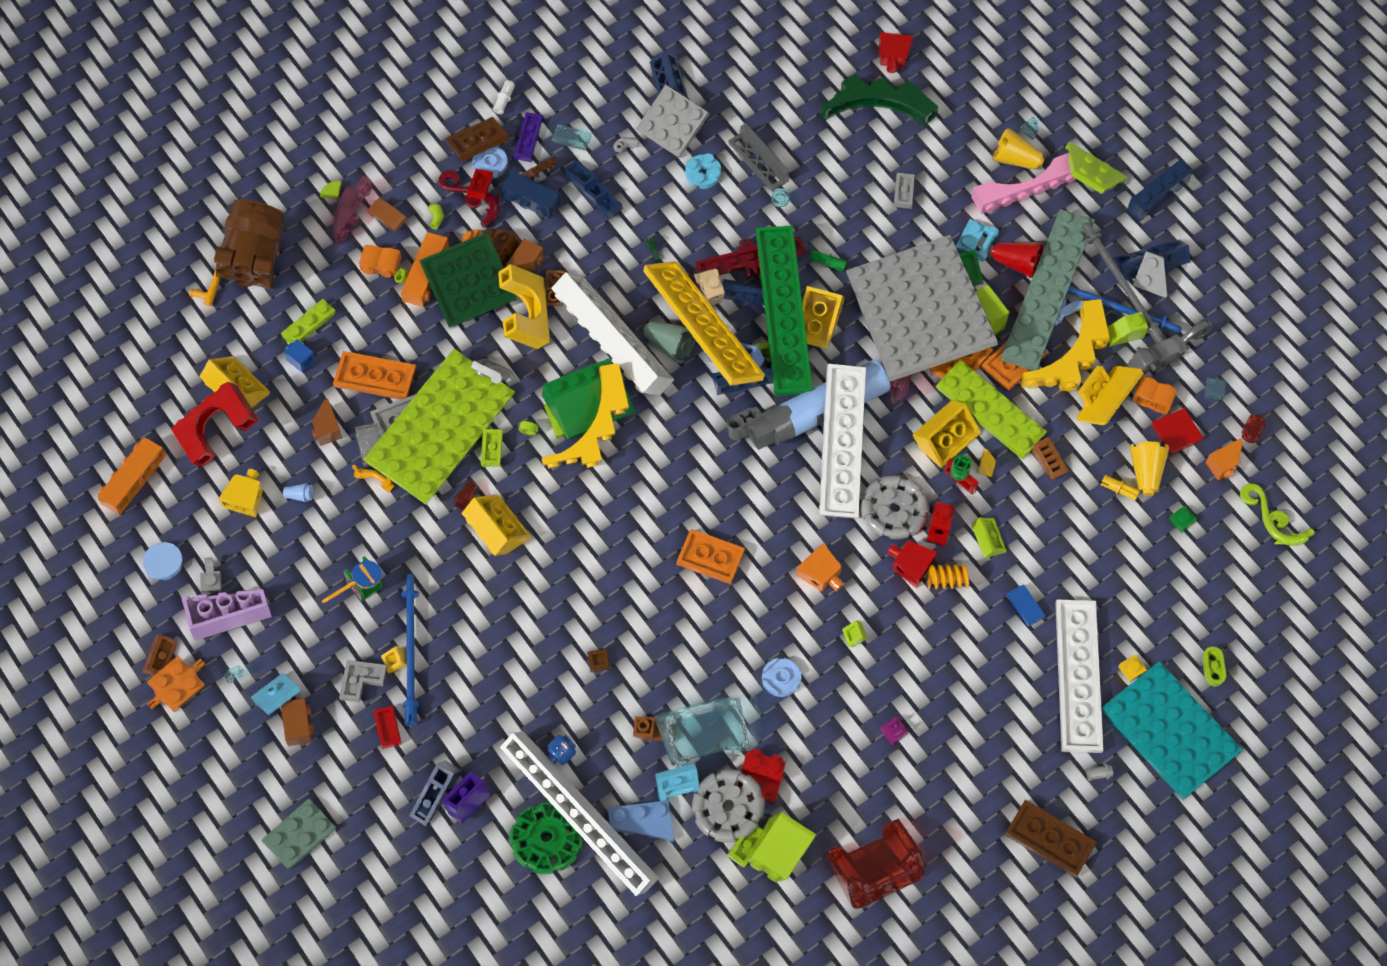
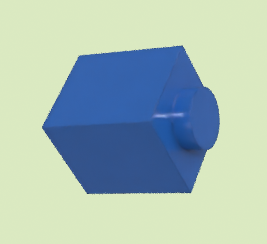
[284,339,316,373]

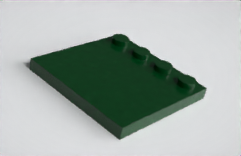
[419,232,517,329]

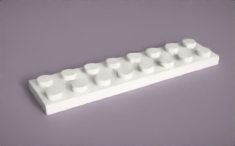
[819,364,866,519]
[1055,600,1103,753]

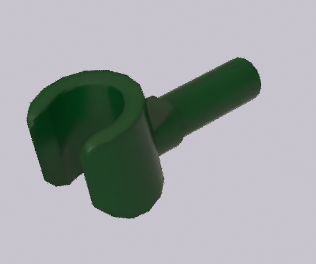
[645,235,660,262]

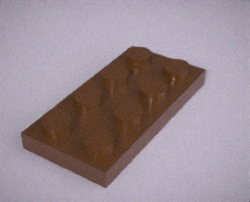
[1004,800,1097,878]

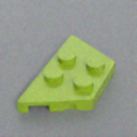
[1065,141,1128,194]

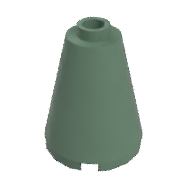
[643,321,696,363]

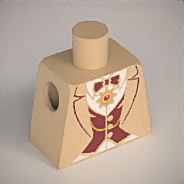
[694,269,725,306]

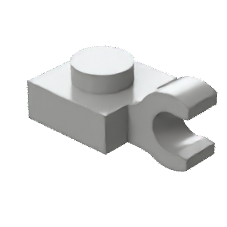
[200,557,222,594]

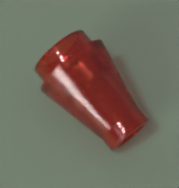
[454,481,477,511]

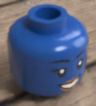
[546,735,576,765]

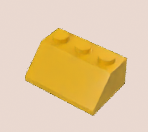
[199,356,270,408]
[912,400,981,467]
[462,494,532,556]

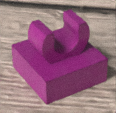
[880,716,908,745]

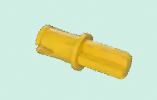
[1101,475,1139,500]

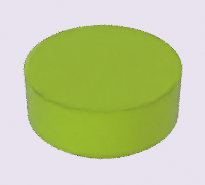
[519,421,539,435]

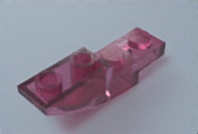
[333,175,372,245]

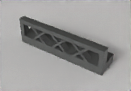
[728,123,790,192]

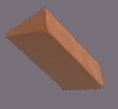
[142,634,178,675]

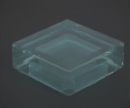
[1204,378,1226,400]

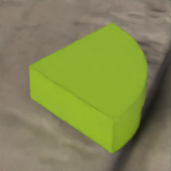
[320,181,342,199]

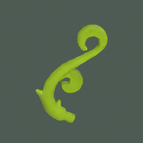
[1240,484,1315,546]

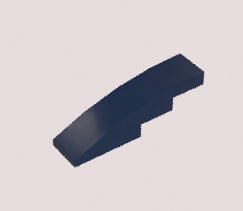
[562,160,623,218]

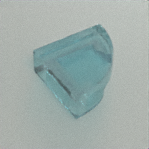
[1020,116,1038,140]

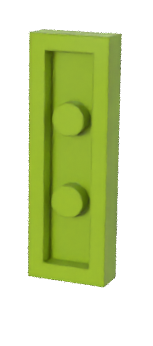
[281,299,336,344]

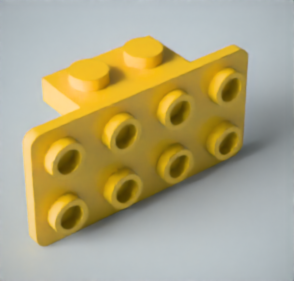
[1076,366,1144,425]

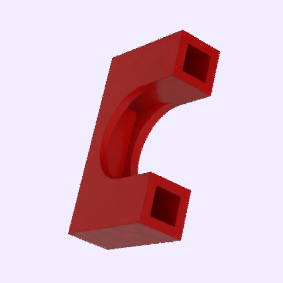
[171,381,259,467]

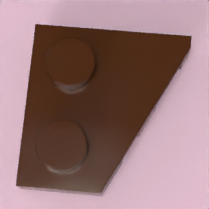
[521,156,558,180]

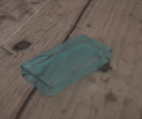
[552,124,591,151]

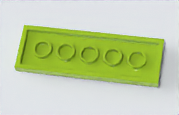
[936,360,1047,460]

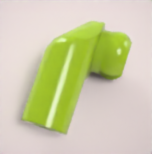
[428,203,444,230]

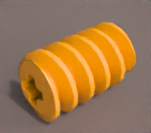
[927,564,969,590]

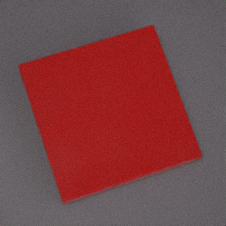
[1151,408,1204,455]

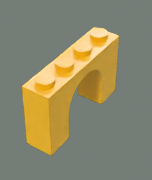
[498,264,550,349]

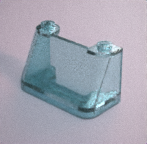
[655,697,750,768]

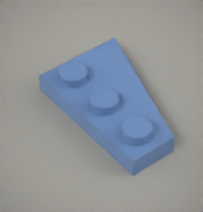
[608,800,674,842]

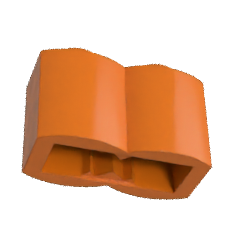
[359,245,401,278]
[1132,376,1177,414]

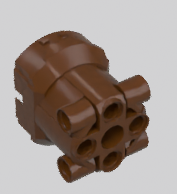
[214,200,284,289]

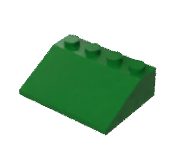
[542,358,635,440]

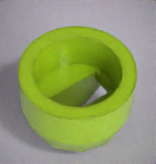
[394,268,409,284]

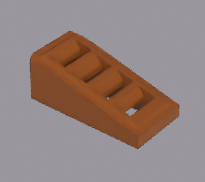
[1031,437,1068,481]

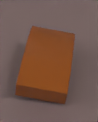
[367,198,407,232]
[545,270,565,307]
[633,716,677,743]

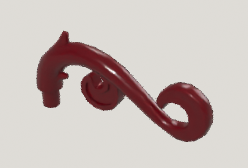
[438,170,500,228]

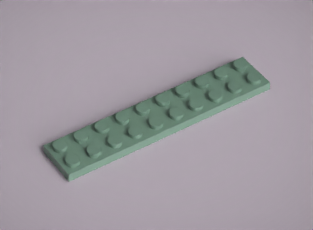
[1001,209,1095,371]

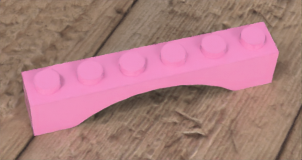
[972,153,1076,214]

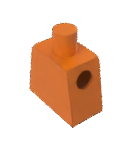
[796,543,844,591]

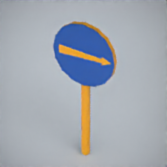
[322,561,382,603]

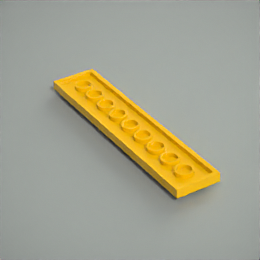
[643,261,765,386]

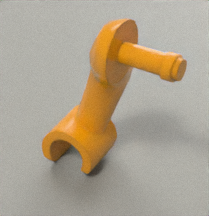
[352,465,395,492]

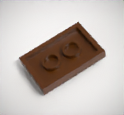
[445,117,509,162]

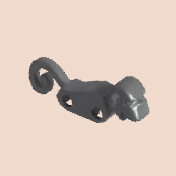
[1127,320,1213,375]

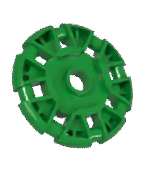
[509,802,584,874]

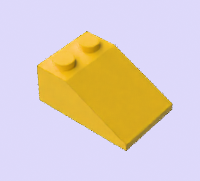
[802,286,845,350]

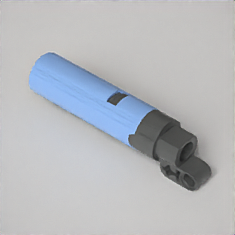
[727,359,891,450]

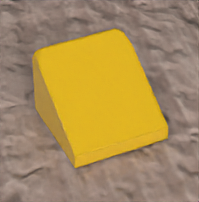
[978,449,996,477]
[381,646,407,673]

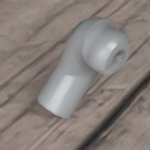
[613,137,638,152]

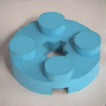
[685,154,721,189]

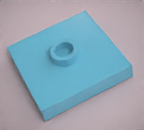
[251,673,301,715]

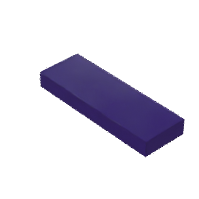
[514,112,543,162]

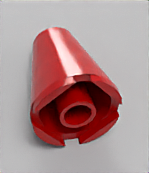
[991,242,1044,278]

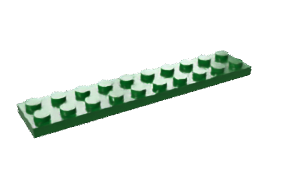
[756,225,813,396]

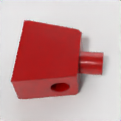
[878,32,913,73]
[926,502,955,547]
[887,541,937,588]

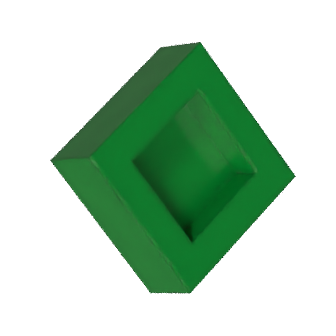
[1169,506,1197,533]

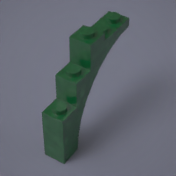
[820,73,939,126]

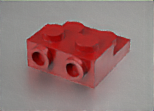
[737,749,786,804]

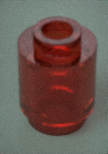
[1241,414,1266,443]

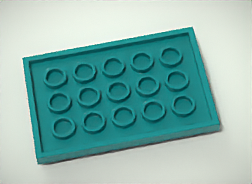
[1101,661,1242,800]

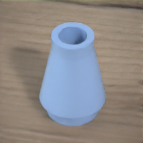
[283,483,314,502]

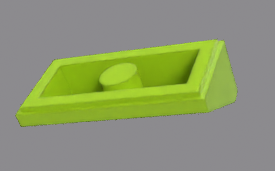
[972,518,1007,558]

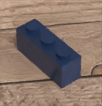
[502,171,560,219]

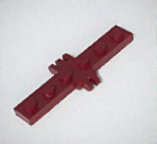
[695,236,805,279]

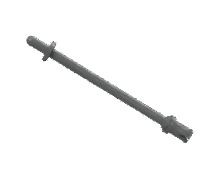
[1083,222,1167,343]

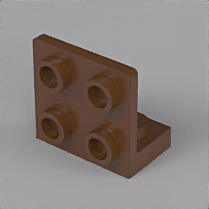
[484,229,522,268]

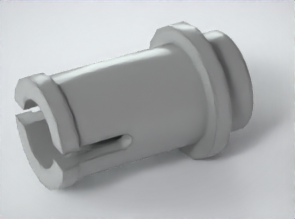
[1086,763,1113,781]

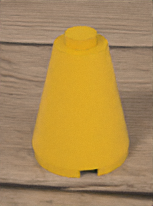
[992,128,1045,170]
[1130,442,1169,496]

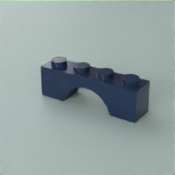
[1127,159,1193,222]

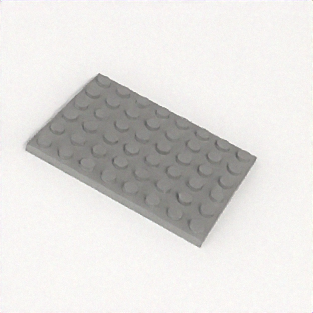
[846,235,998,381]

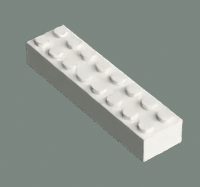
[552,272,674,396]

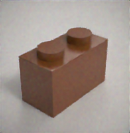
[281,698,315,747]

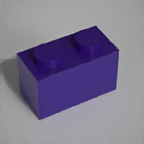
[442,772,490,824]

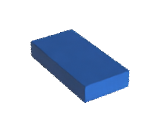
[1007,584,1045,627]

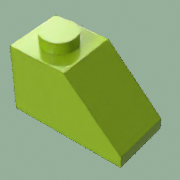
[1107,312,1148,347]

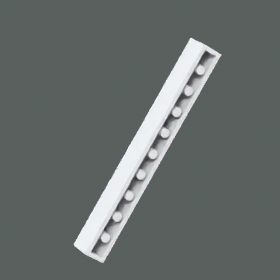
[500,731,659,895]

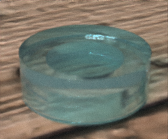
[771,189,789,207]
[223,665,244,683]

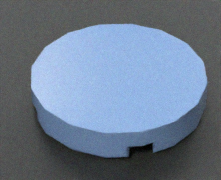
[472,146,508,179]
[143,542,183,580]
[762,658,801,697]

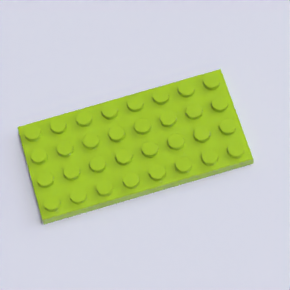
[364,349,515,505]

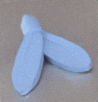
[1055,297,1083,325]

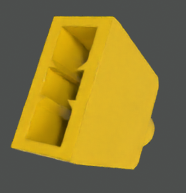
[219,469,263,517]

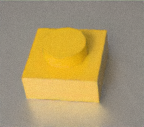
[1118,654,1147,682]

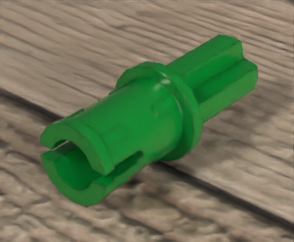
[810,250,847,272]

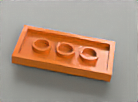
[333,351,416,400]

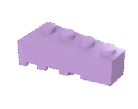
[181,589,272,641]

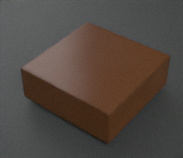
[587,649,610,673]

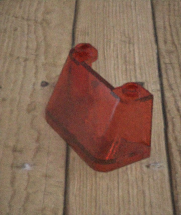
[825,818,925,909]

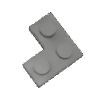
[339,660,387,703]

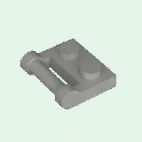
[471,358,514,384]

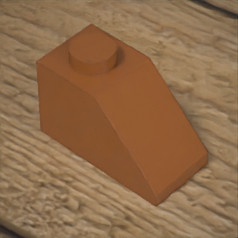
[505,239,545,272]
[311,399,342,446]

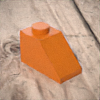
[1205,438,1243,481]

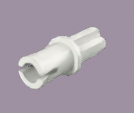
[493,80,515,114]

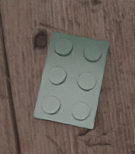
[262,798,336,871]

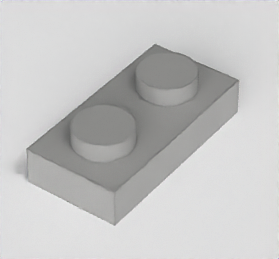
[894,173,915,209]

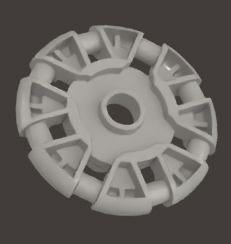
[860,475,930,540]
[692,769,765,843]

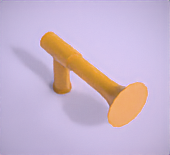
[189,256,220,307]

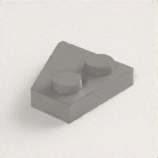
[1133,251,1167,298]

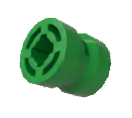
[950,455,972,481]

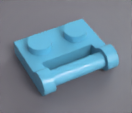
[956,219,999,262]
[655,763,700,801]

